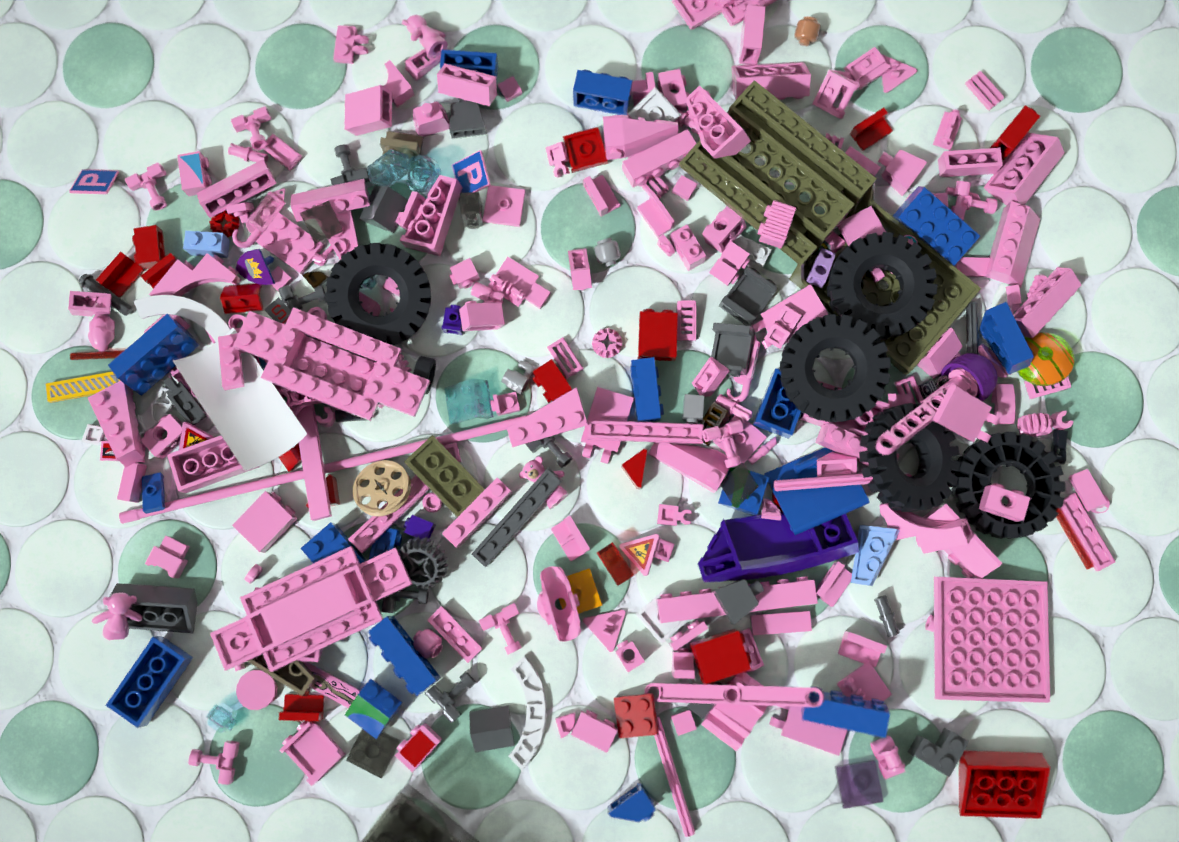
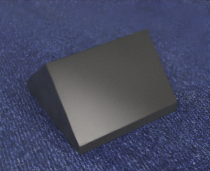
[359,186,408,233]
[469,705,515,752]

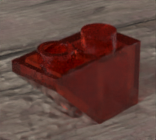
[597,542,634,586]

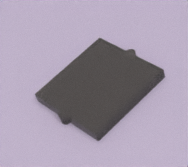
[300,200,343,243]
[720,462,759,508]

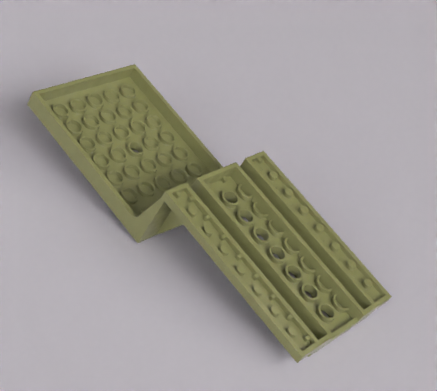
[679,80,981,375]

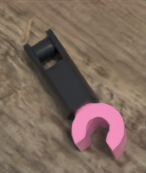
[315,407,368,427]
[1050,411,1074,465]

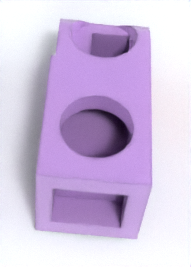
[806,248,836,288]

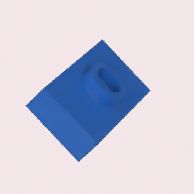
[142,472,165,514]

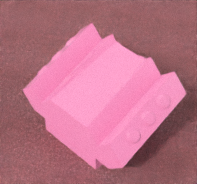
[701,672,767,751]

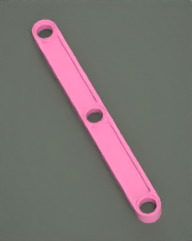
[644,683,825,707]

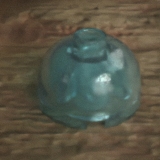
[405,155,441,193]

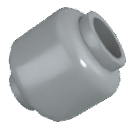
[594,238,621,267]

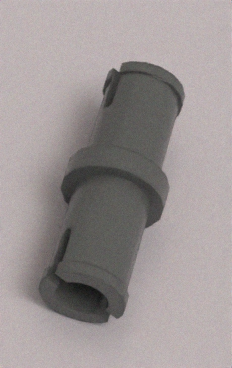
[874,595,900,637]

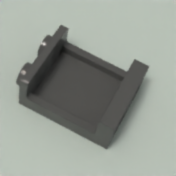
[719,267,778,326]
[711,323,755,377]

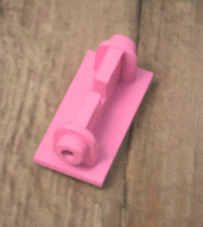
[933,109,962,151]

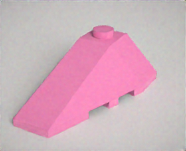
[603,115,678,160]

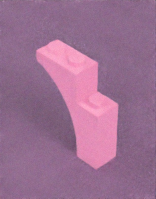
[149,253,242,297]
[879,503,974,554]

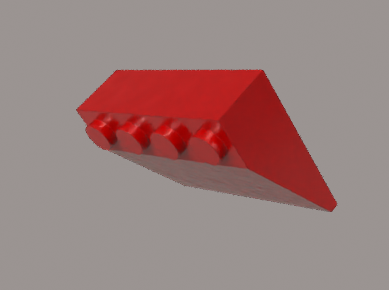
[958,750,1050,819]

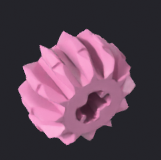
[1017,413,1053,438]

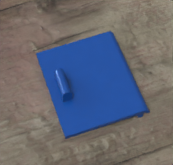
[764,447,870,535]

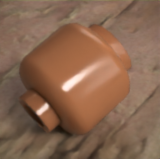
[794,16,821,46]

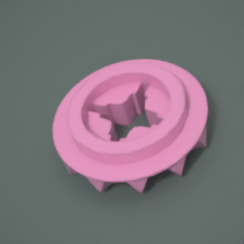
[592,328,622,358]

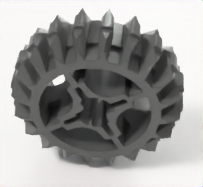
[398,537,449,590]

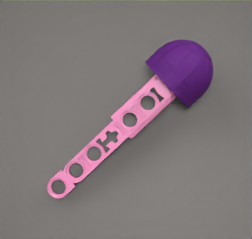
[876,353,997,455]

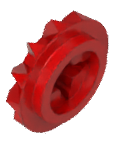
[209,209,240,238]

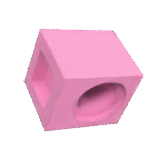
[615,639,645,672]

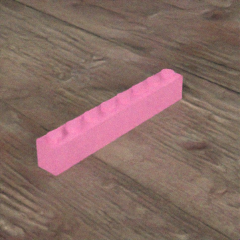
[656,576,818,623]

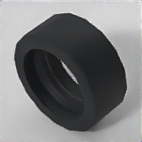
[413,356,436,394]

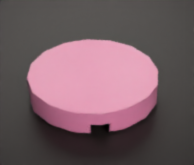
[236,670,277,710]

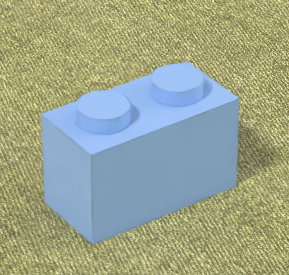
[183,231,230,258]

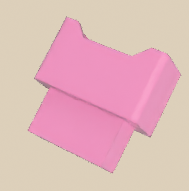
[145,536,190,578]

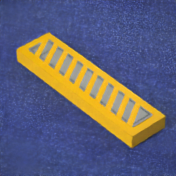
[46,372,120,403]

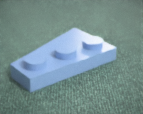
[851,525,900,586]

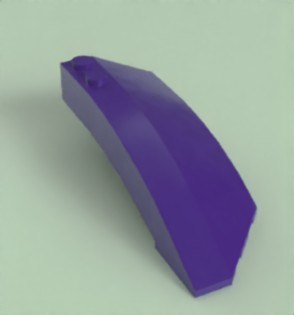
[697,511,859,582]

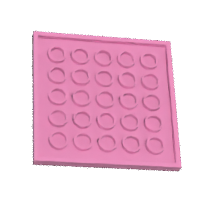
[934,577,1050,703]

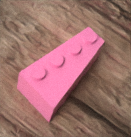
[400,175,462,256]
[507,387,588,447]

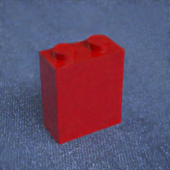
[990,105,1040,162]
[638,309,678,361]
[690,628,752,685]

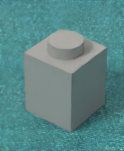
[682,394,704,424]

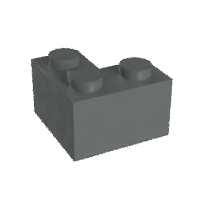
[908,728,969,777]

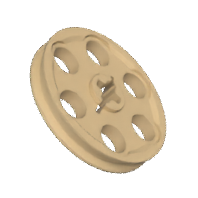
[353,460,411,516]

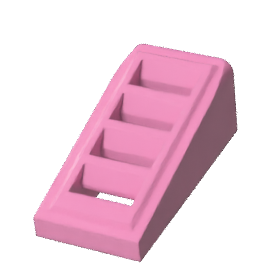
[405,48,441,81]
[677,301,696,341]
[1024,371,1071,399]

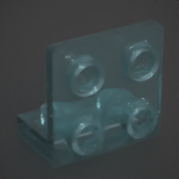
[444,379,494,424]

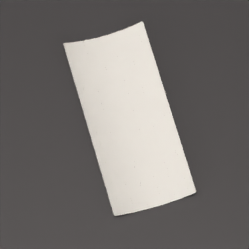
[173,328,307,471]

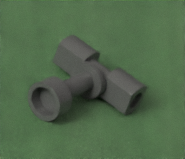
[330,144,371,186]
[278,285,325,311]
[525,435,573,468]
[381,588,429,613]
[425,671,476,723]

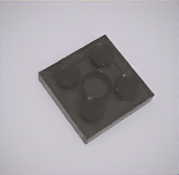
[346,729,401,779]

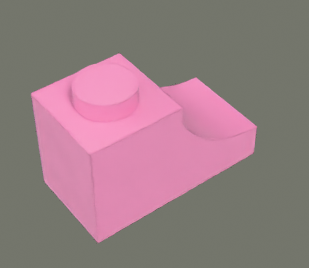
[383,60,414,108]
[568,248,592,290]
[68,291,112,317]
[672,648,695,679]

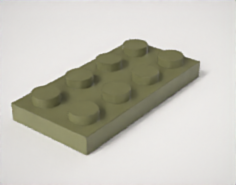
[404,435,485,518]

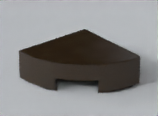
[302,271,328,289]

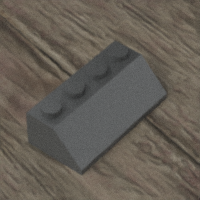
[109,583,198,633]

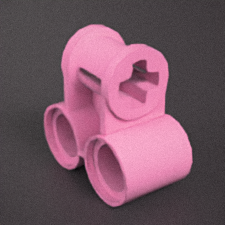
[870,736,906,779]

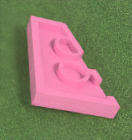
[315,210,359,260]

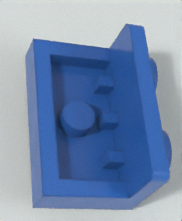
[369,528,402,560]

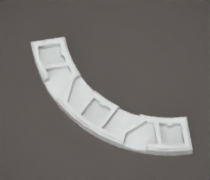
[133,295,231,342]
[81,386,175,446]
[508,655,547,771]

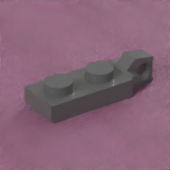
[163,376,208,425]

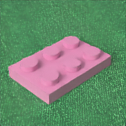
[256,213,324,275]

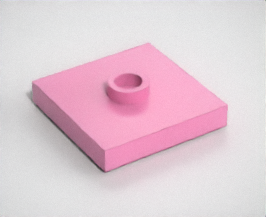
[483,185,525,227]
[712,415,767,466]

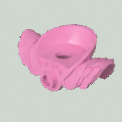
[537,566,581,642]

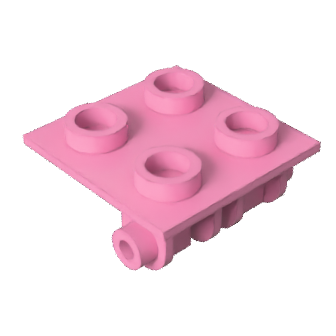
[487,257,539,307]
[837,661,892,701]

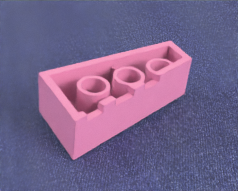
[88,381,144,467]

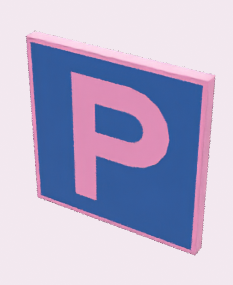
[452,150,491,199]
[69,169,119,194]

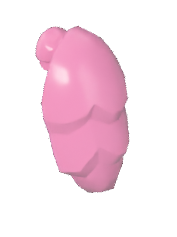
[88,314,115,352]
[978,344,1011,378]

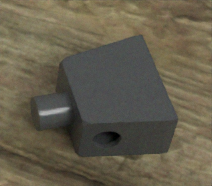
[449,98,486,139]
[712,579,764,625]

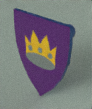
[235,249,275,285]

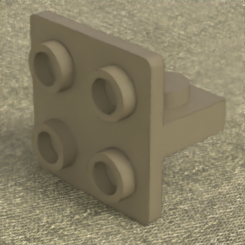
[380,131,423,172]

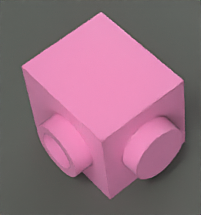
[449,258,480,289]

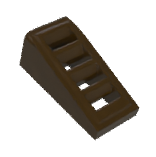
[700,402,731,446]

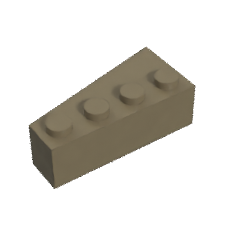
[247,642,318,696]

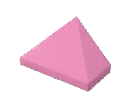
[817,452,857,477]

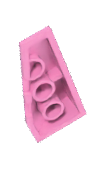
[685,85,751,159]
[648,442,729,493]

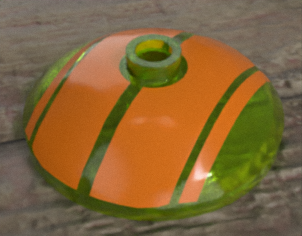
[1017,332,1075,386]

